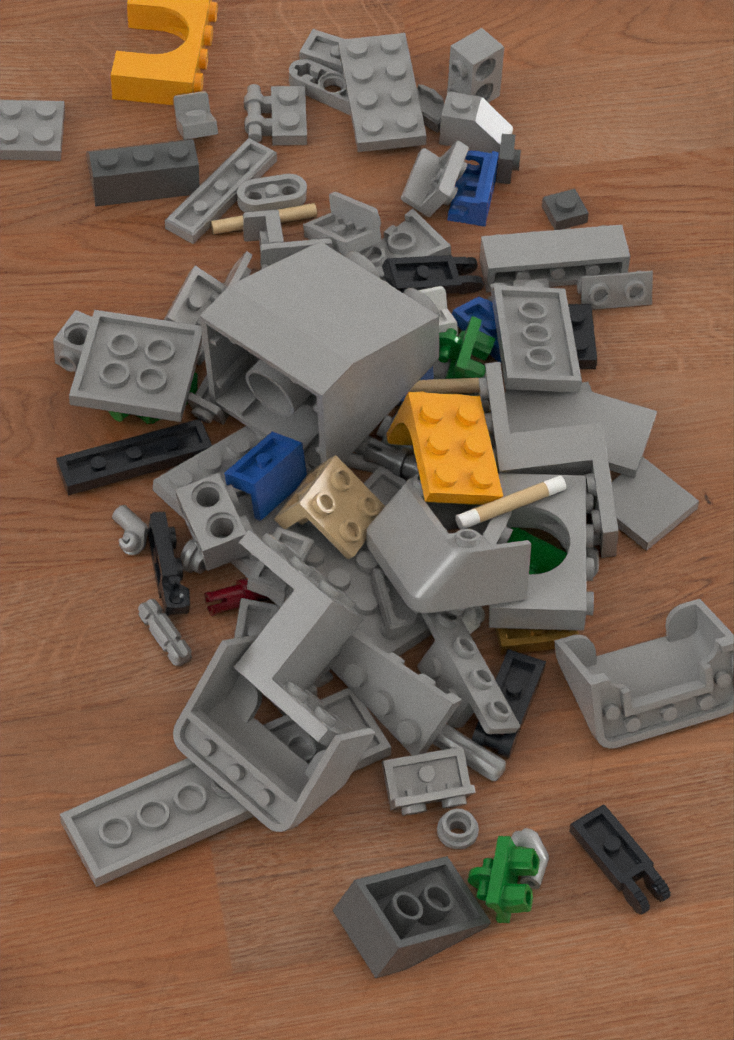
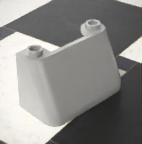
[554,599,734,749]

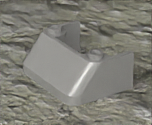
[366,473,531,613]
[173,634,376,832]

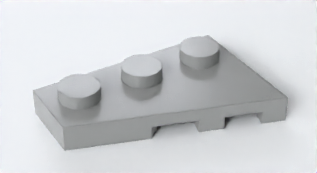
[361,208,451,281]

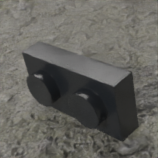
[568,304,597,369]

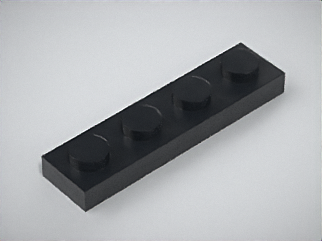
[56,418,212,496]

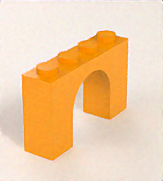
[111,0,218,105]

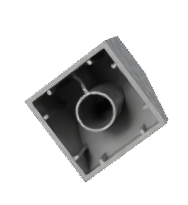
[200,241,440,469]

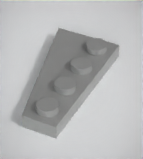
[328,628,462,755]

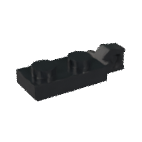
[147,512,190,616]

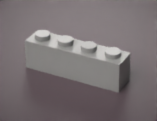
[479,225,630,292]

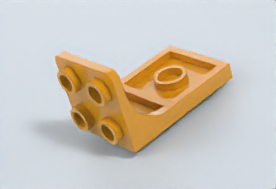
[386,391,503,505]

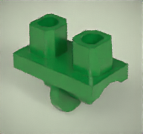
[438,316,495,379]
[467,836,540,923]

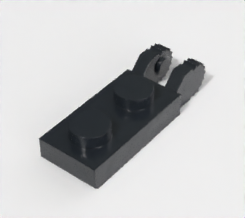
[382,255,484,294]
[569,804,671,915]

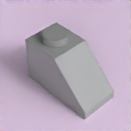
[439,91,513,153]

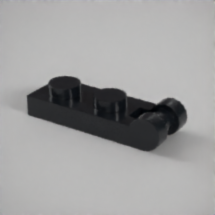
[472,649,546,758]

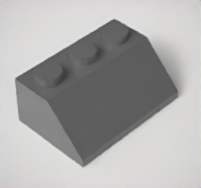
[86,139,200,207]

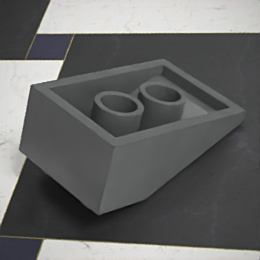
[333,856,491,978]

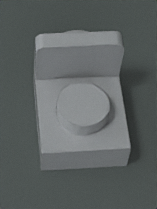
[173,91,218,140]
[243,210,284,246]

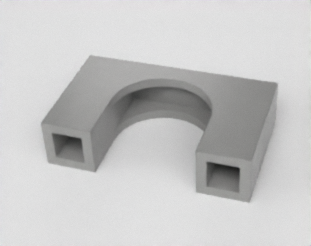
[489,473,594,630]

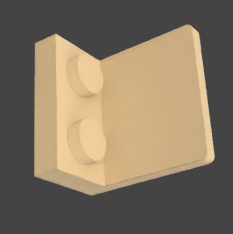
[274,455,385,559]

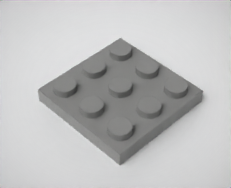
[69,310,203,422]

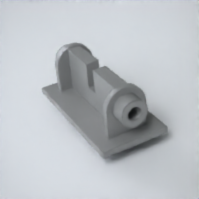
[577,271,653,310]

